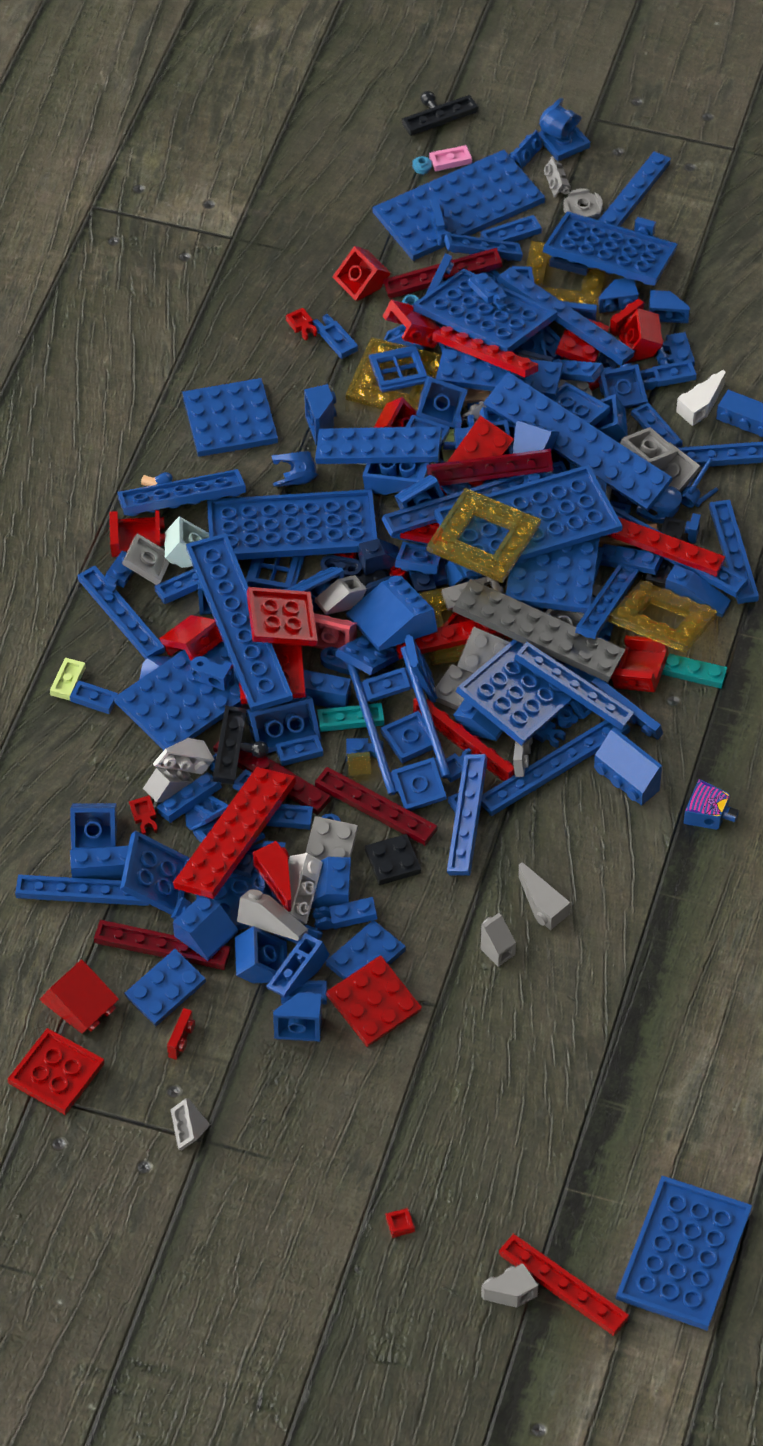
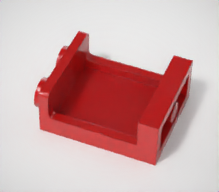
[383,299,440,348]
[109,510,165,557]
[159,615,223,661]
[611,636,669,692]

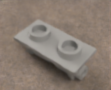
[544,157,571,197]

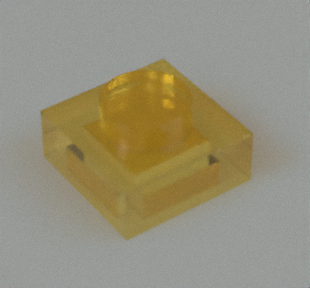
[347,752,371,776]

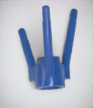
[681,458,718,508]

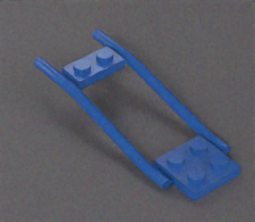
[347,646,451,811]

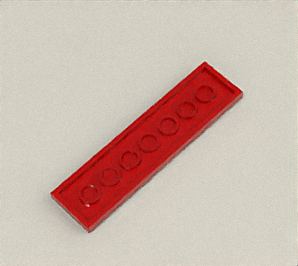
[173,767,296,899]

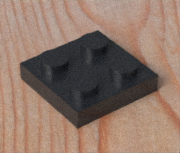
[365,834,421,885]

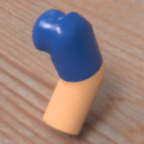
[141,472,173,486]

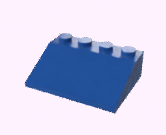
[346,576,437,651]

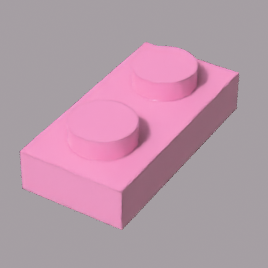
[429,145,472,171]

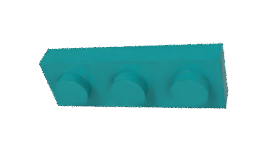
[661,654,727,689]
[317,703,384,732]

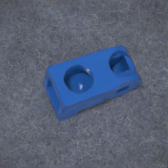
[191,656,234,691]

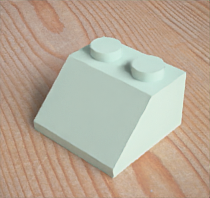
[165,516,209,568]

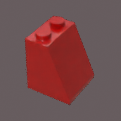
[39,959,119,1034]

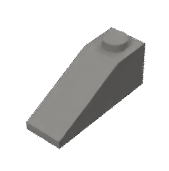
[519,862,570,930]
[237,890,308,941]

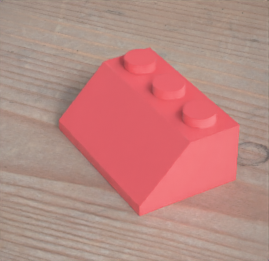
[311,613,357,649]

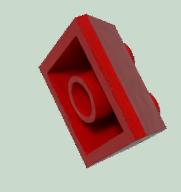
[333,246,391,301]
[619,308,663,364]
[374,397,419,428]

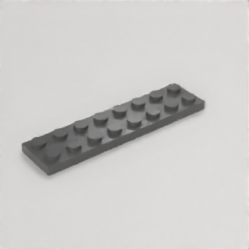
[453,579,625,682]

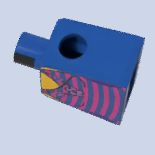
[684,779,739,830]

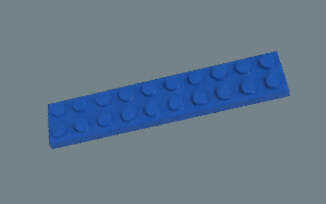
[483,372,672,512]
[186,533,293,712]

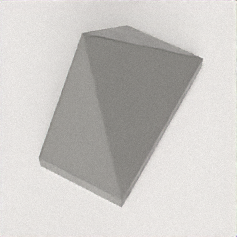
[171,1098,210,1150]

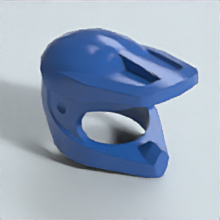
[539,98,582,139]
[272,451,318,487]
[636,485,682,523]

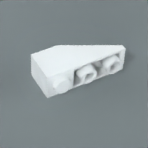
[676,370,726,426]
[153,738,214,774]
[288,853,323,924]

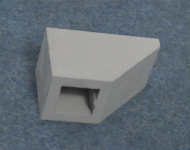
[315,575,366,615]
[143,768,194,802]
[481,913,516,967]
[481,1263,538,1308]

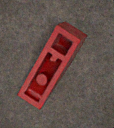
[253,841,291,912]

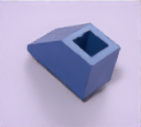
[598,278,639,313]

